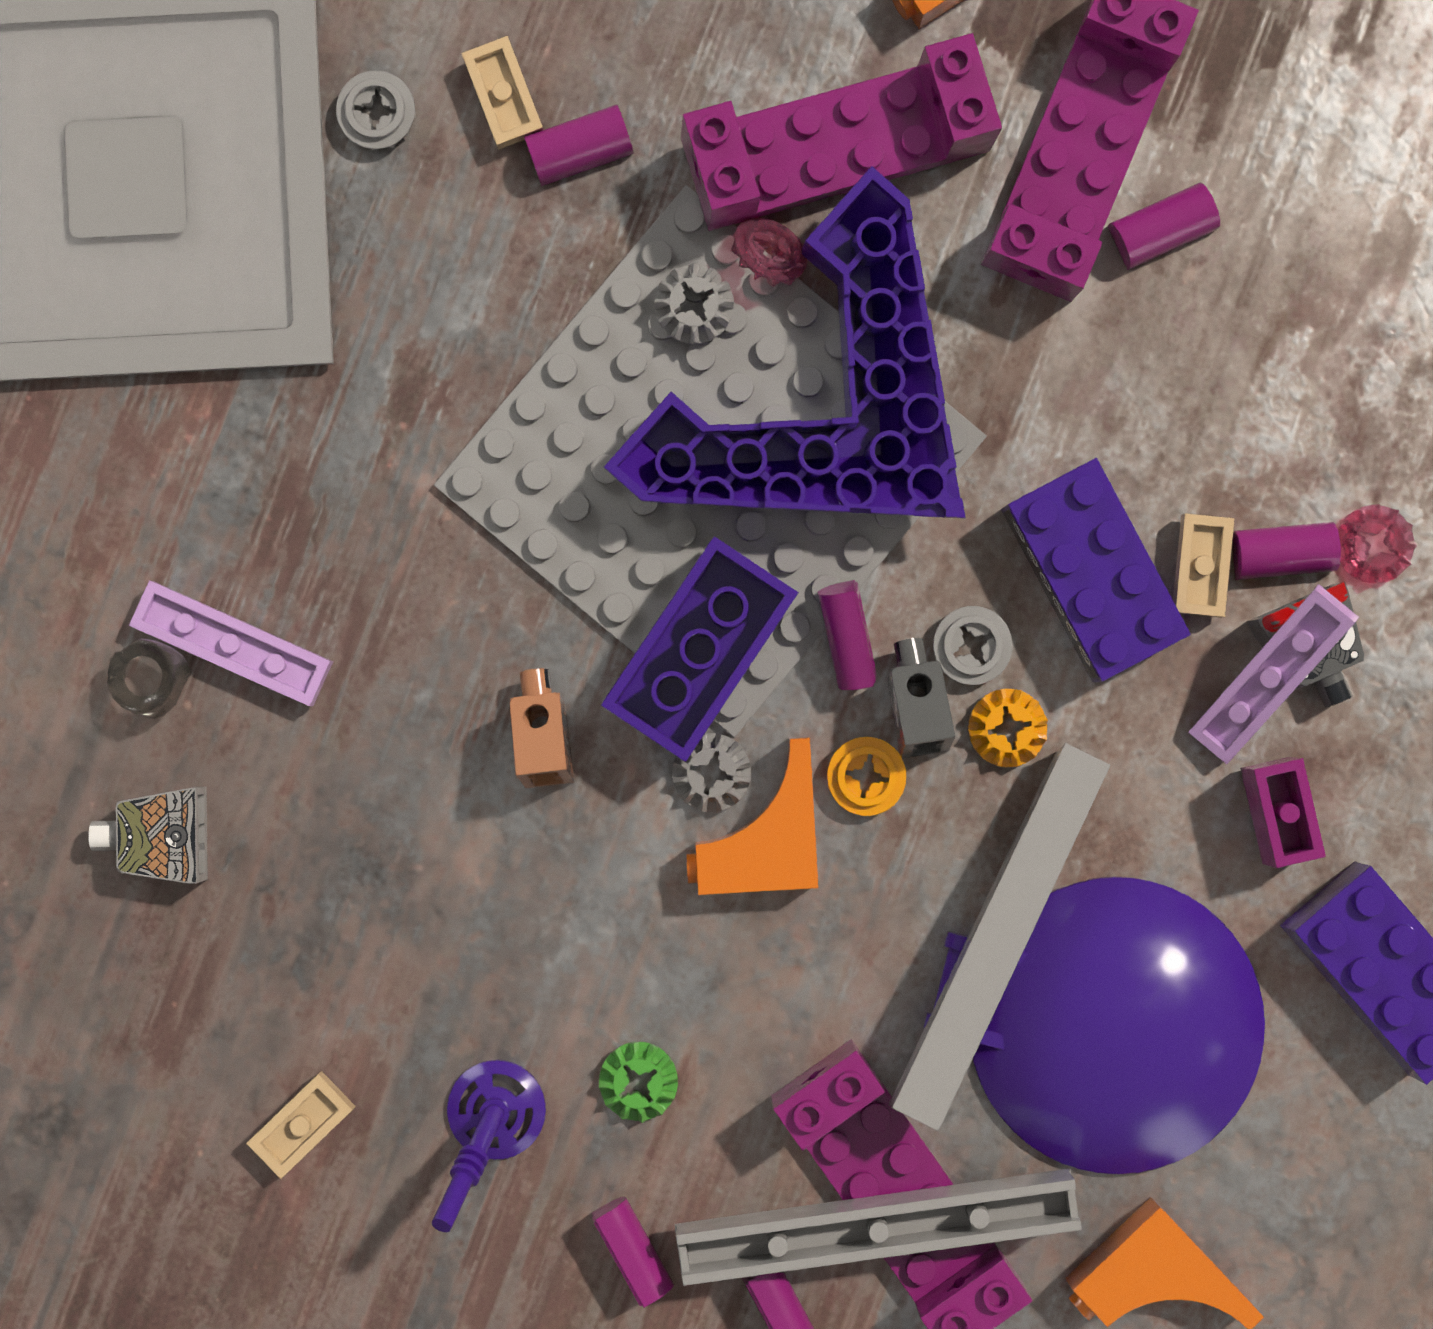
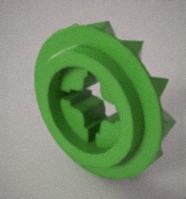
[599,1042,678,1123]

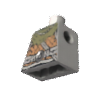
[89,786,208,884]

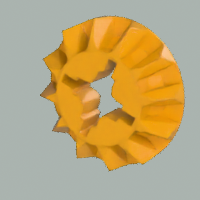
[968,689,1048,767]
[827,737,906,816]

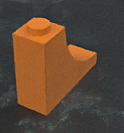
[686,737,818,895]
[1065,1197,1264,1329]

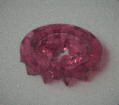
[731,218,807,287]
[1338,504,1417,584]

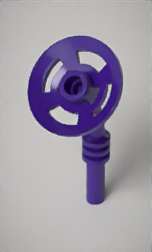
[432,1060,546,1233]

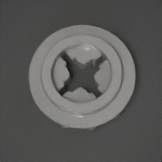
[336,70,416,151]
[654,263,734,344]
[932,606,1012,685]
[672,733,751,812]

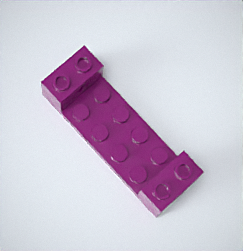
[981,0,1199,302]
[681,33,1002,231]
[771,1039,1032,1329]

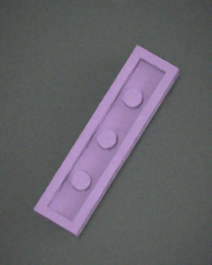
[129,580,333,706]
[1188,584,1359,764]

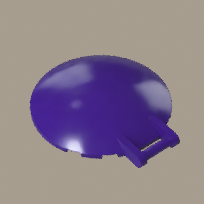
[923,877,1265,1174]

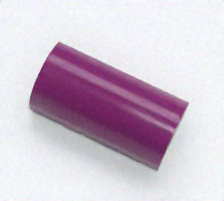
[524,104,634,186]
[1107,182,1220,270]
[1232,522,1341,581]
[818,580,876,690]
[591,1196,674,1308]
[741,1272,814,1329]

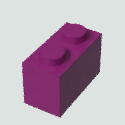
[1240,757,1326,868]

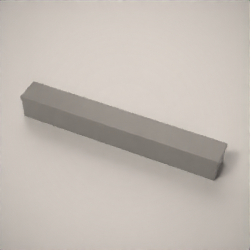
[888,743,1111,1131]
[674,1169,1082,1286]

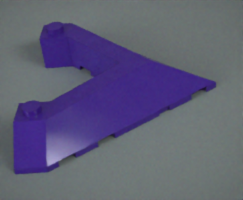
[604,166,966,519]

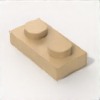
[462,36,543,150]
[1173,513,1234,618]
[246,1071,356,1179]

